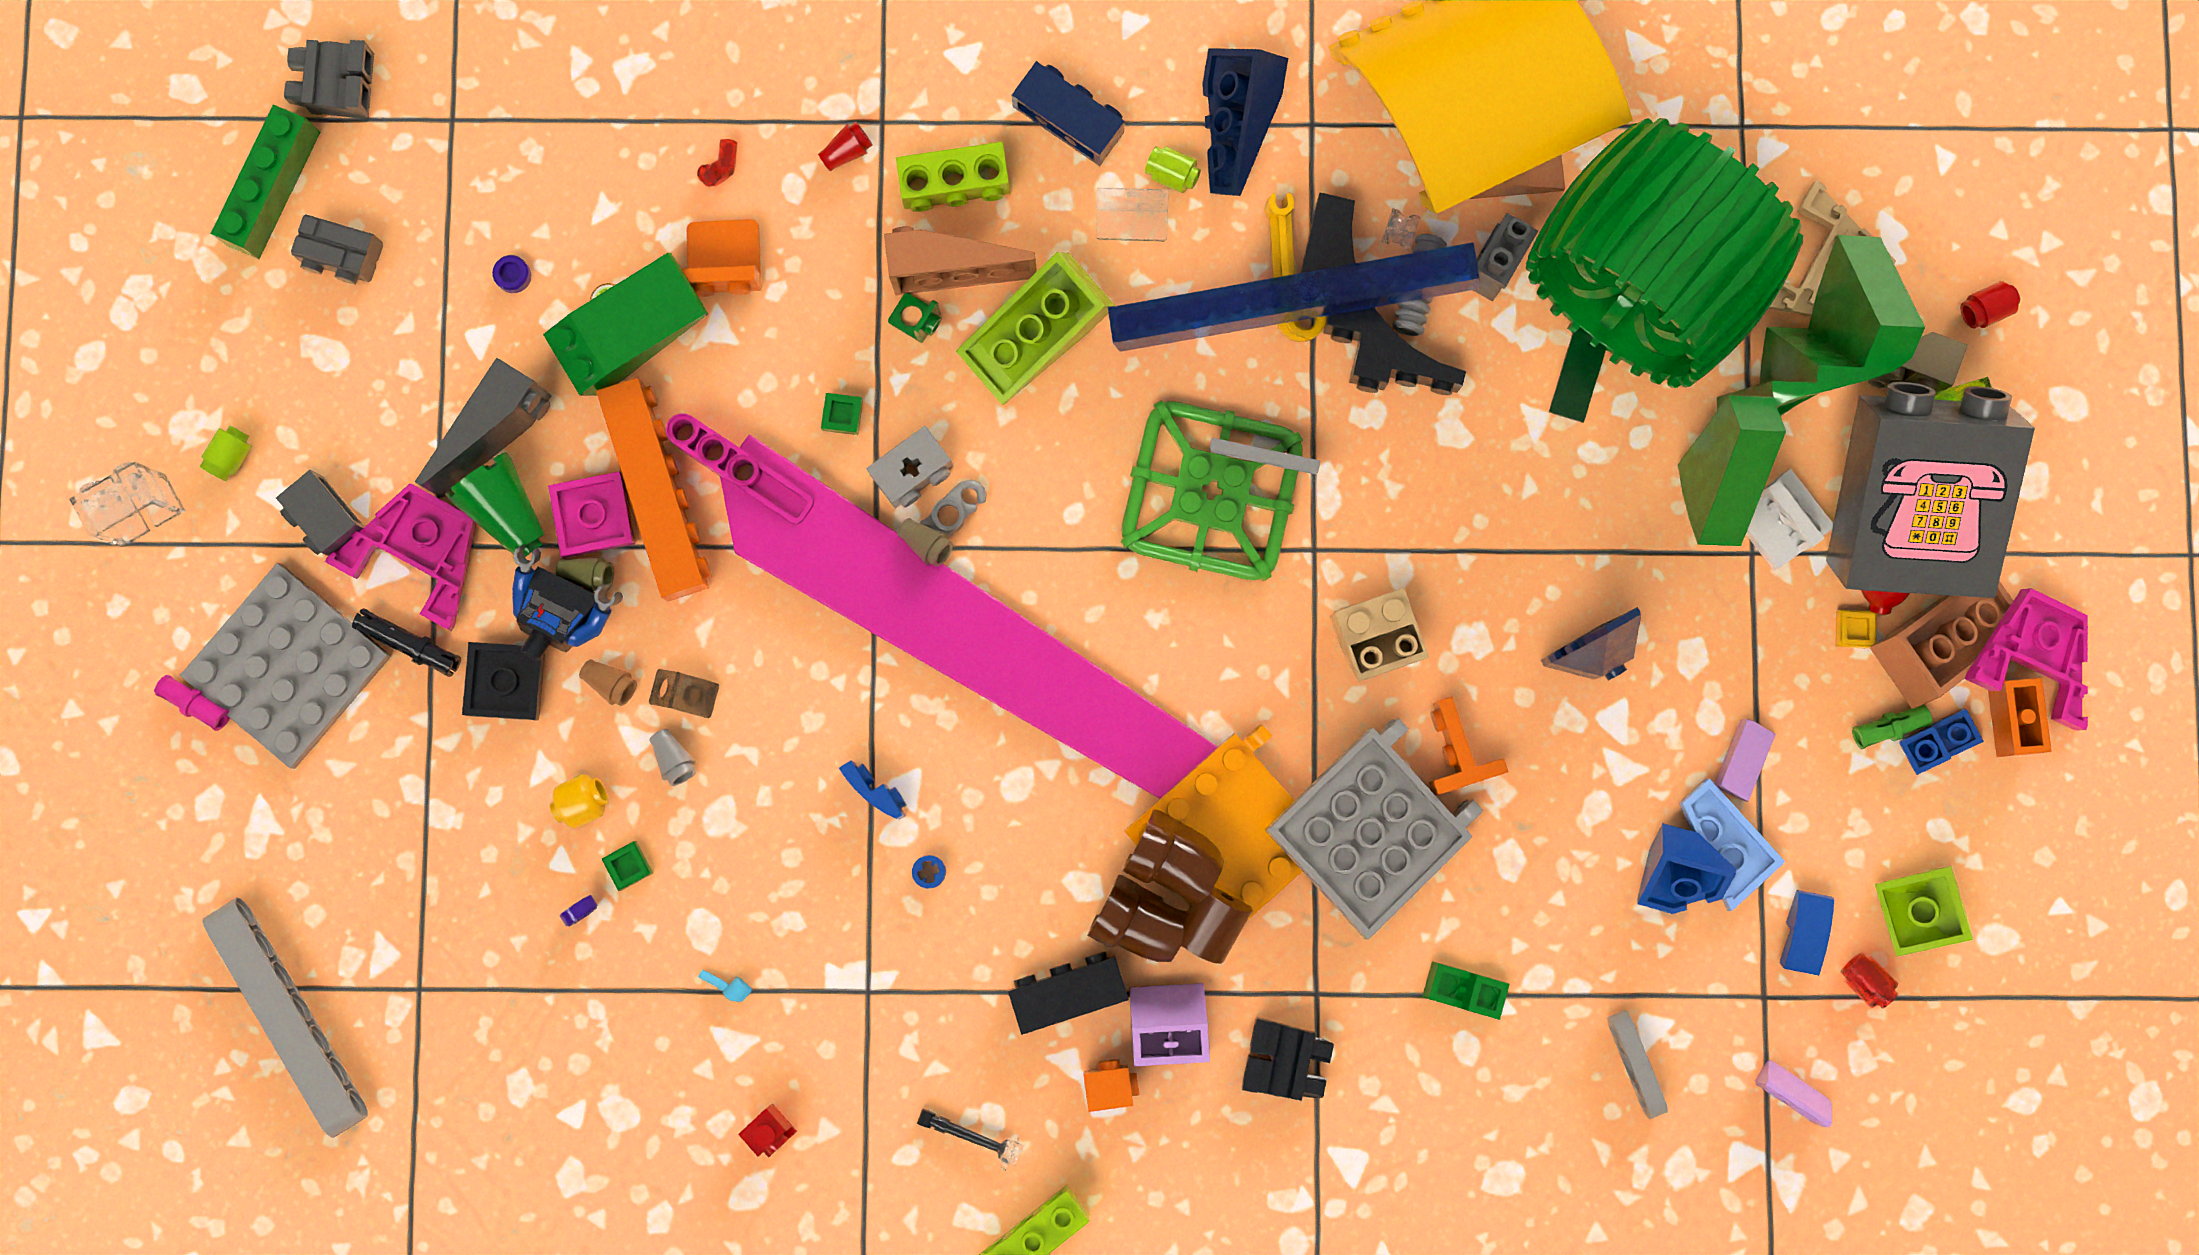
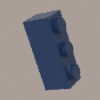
[1011,61,1125,166]

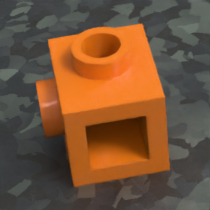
[1083,1059,1140,1112]

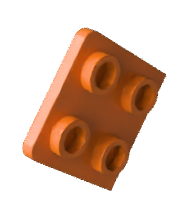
[681,219,761,297]

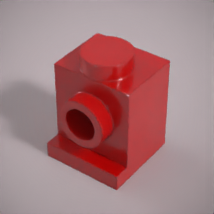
[738,1103,797,1158]

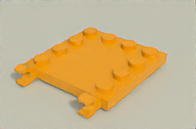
[1124,724,1303,921]

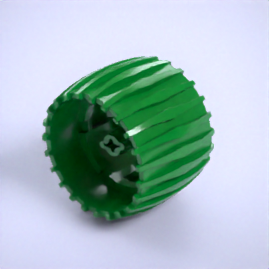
[1526,118,1803,388]

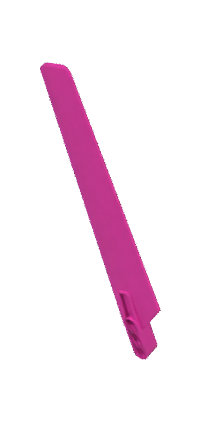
[666,413,1218,799]

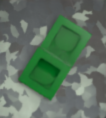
[1422,961,1510,1020]

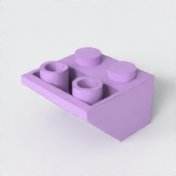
[1129,983,1210,1066]

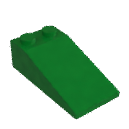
[543,253,708,396]

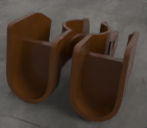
[1087,809,1253,964]

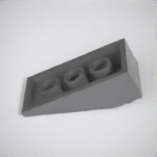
[415,357,551,498]

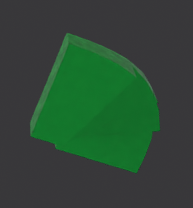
[1678,235,1925,546]

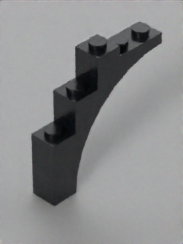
[1298,192,1466,395]

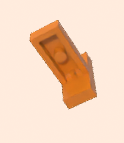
[1428,697,1509,795]

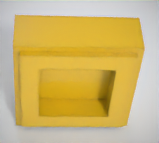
[1835,610,1877,649]

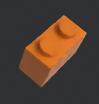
[1988,678,2052,757]

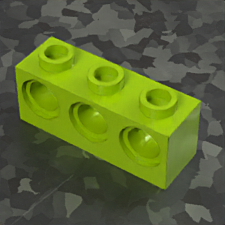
[895,141,1010,212]
[979,1185,1090,1255]

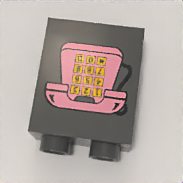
[1826,382,2035,598]

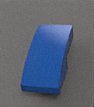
[1899,708,1984,775]
[839,760,907,820]
[1779,890,1834,976]

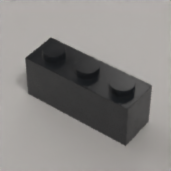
[1008,951,1129,1035]

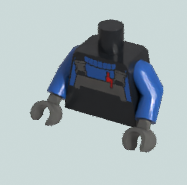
[512,544,623,661]

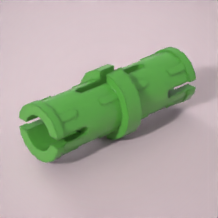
[1852,704,1933,749]

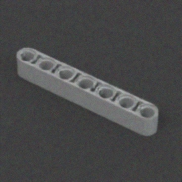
[202,897,368,1138]

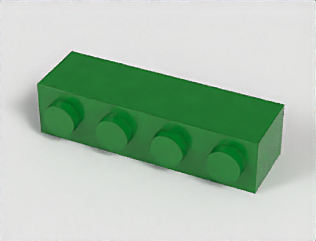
[210,104,321,259]

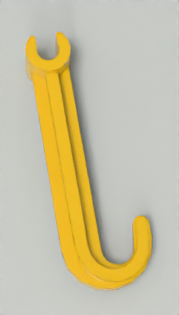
[1264,193,1326,343]

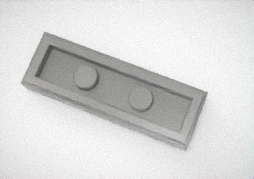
[1210,438,1321,475]

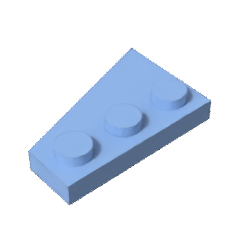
[1679,778,1785,911]

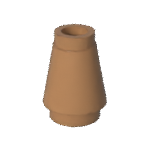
[579,659,637,706]

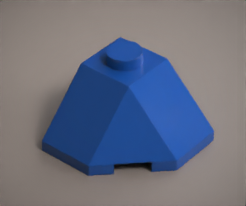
[1637,823,1736,914]

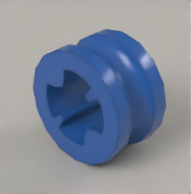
[912,855,946,889]

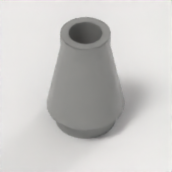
[649,729,697,786]

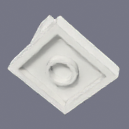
[1746,469,1833,571]

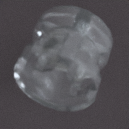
[1381,208,1420,251]

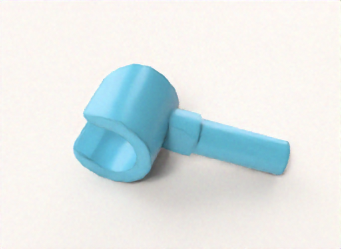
[698,970,752,1002]

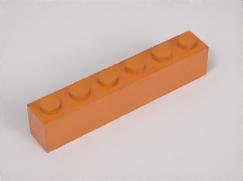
[596,377,712,602]

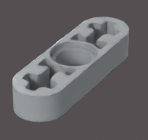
[1607,1010,1668,1120]

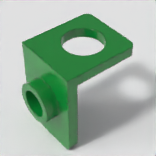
[888,293,942,343]

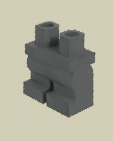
[284,40,374,119]
[1462,213,1538,302]

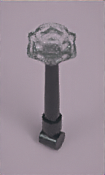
[917,1109,1024,1171]

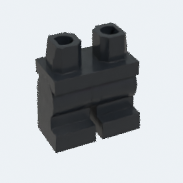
[1241,1017,1334,1101]

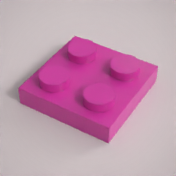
[548,471,636,558]

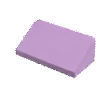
[1714,718,1776,802]
[1755,1060,1832,1128]

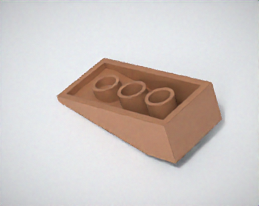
[884,226,1037,296]
[1870,581,2014,709]

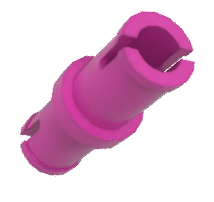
[154,675,230,731]

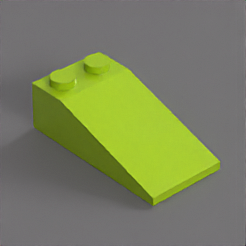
[956,252,1116,405]

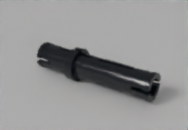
[352,608,461,677]

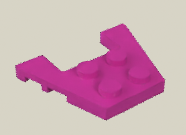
[324,483,476,631]
[1965,588,2088,731]

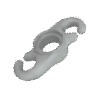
[920,480,986,539]

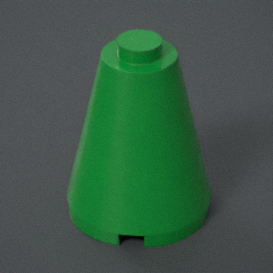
[445,452,545,557]

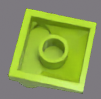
[1875,866,1973,957]

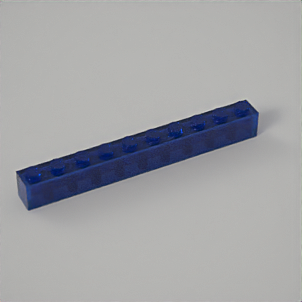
[1108,242,1479,352]

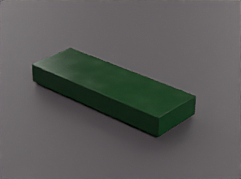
[1549,328,1606,423]

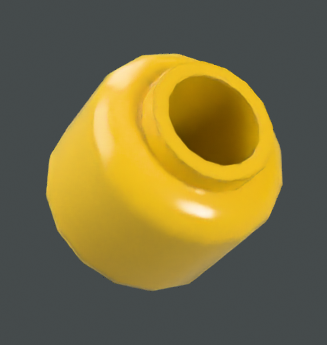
[549,774,609,829]

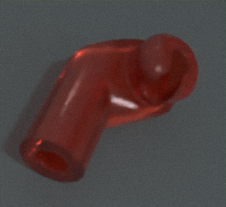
[697,139,738,187]

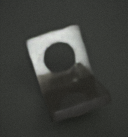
[649,669,719,718]

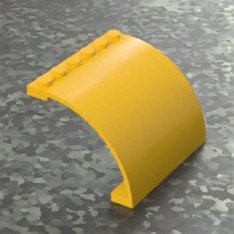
[1328,0,1633,214]

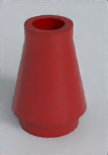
[818,122,873,172]

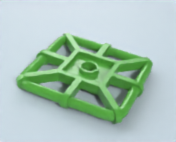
[1121,400,1303,581]

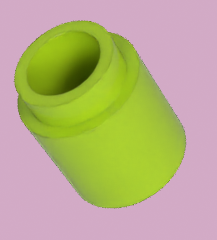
[1145,146,1201,193]
[199,425,253,482]

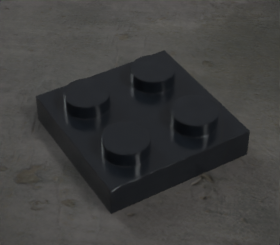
[462,642,545,721]

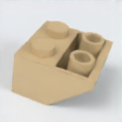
[1330,588,1429,682]

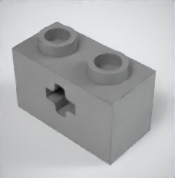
[866,426,953,509]

